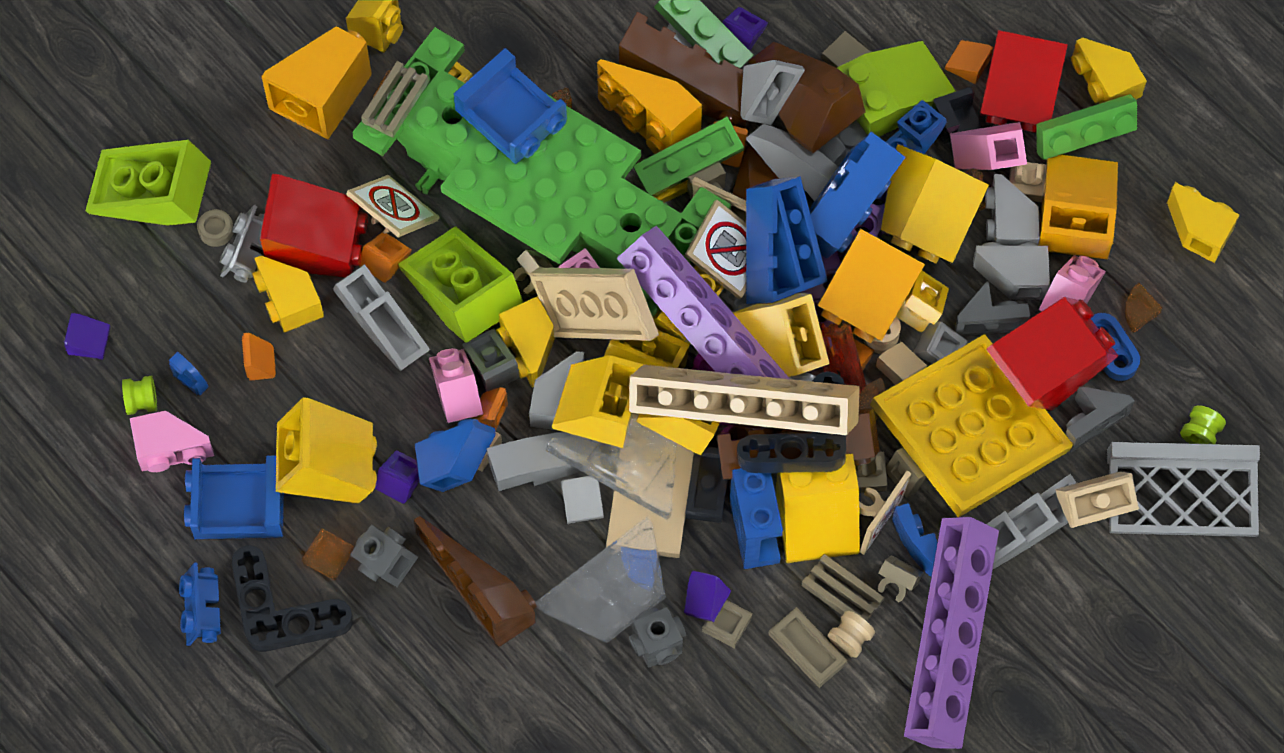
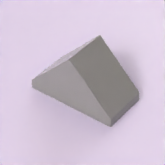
[740,60,805,125]

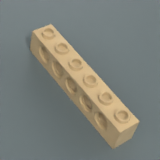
[629,365,859,435]

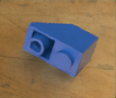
[415,419,496,492]

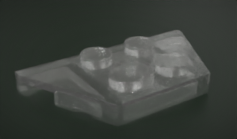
[546,418,677,520]
[535,516,666,643]

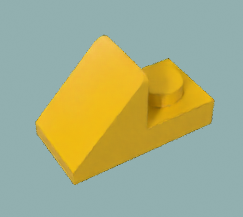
[897,270,949,332]

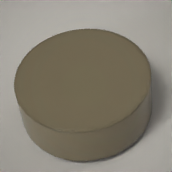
[197,209,234,247]

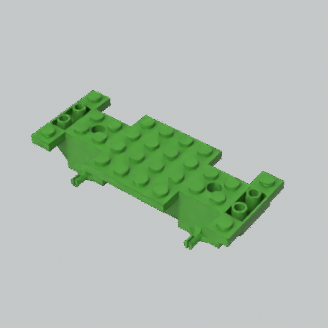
[353,27,731,317]

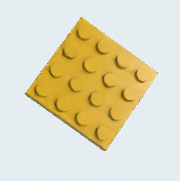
[870,334,1073,518]

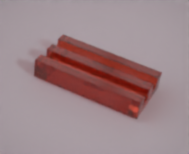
[819,323,867,393]

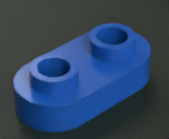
[1091,313,1140,381]

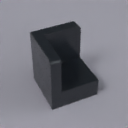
[932,87,982,144]

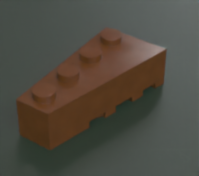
[619,12,751,129]
[717,408,880,480]

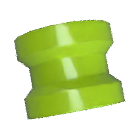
[122,376,157,415]
[1180,405,1226,444]

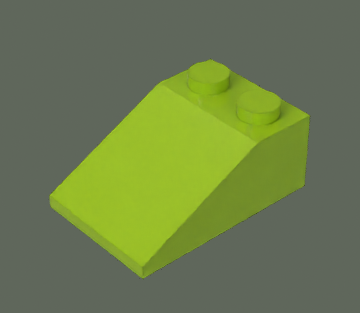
[837,41,956,137]
[85,140,211,226]
[398,226,523,343]

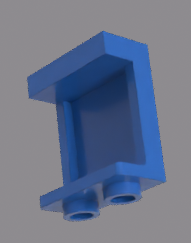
[453,48,567,164]
[184,456,284,539]
[730,468,783,569]

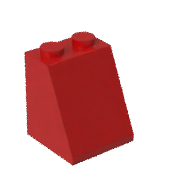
[980,30,1068,133]
[260,174,368,278]
[986,297,1119,410]

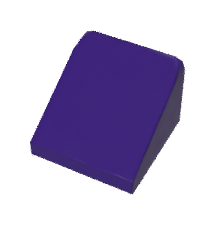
[723,7,768,51]
[64,313,111,359]
[375,450,420,504]
[684,571,731,622]

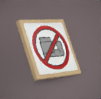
[346,175,440,237]
[684,200,746,299]
[859,471,912,555]

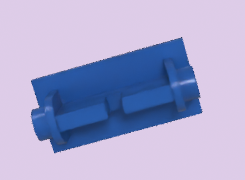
[179,563,221,646]

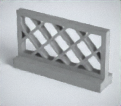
[1107,442,1260,537]

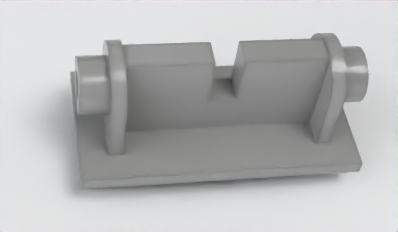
[219,205,264,282]

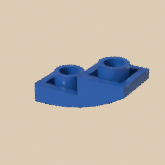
[886,100,947,154]
[892,503,938,577]

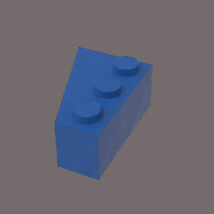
[809,132,906,259]
[746,176,828,304]

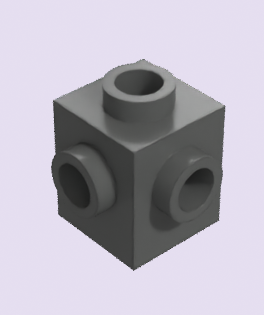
[350,524,418,587]
[629,607,686,668]

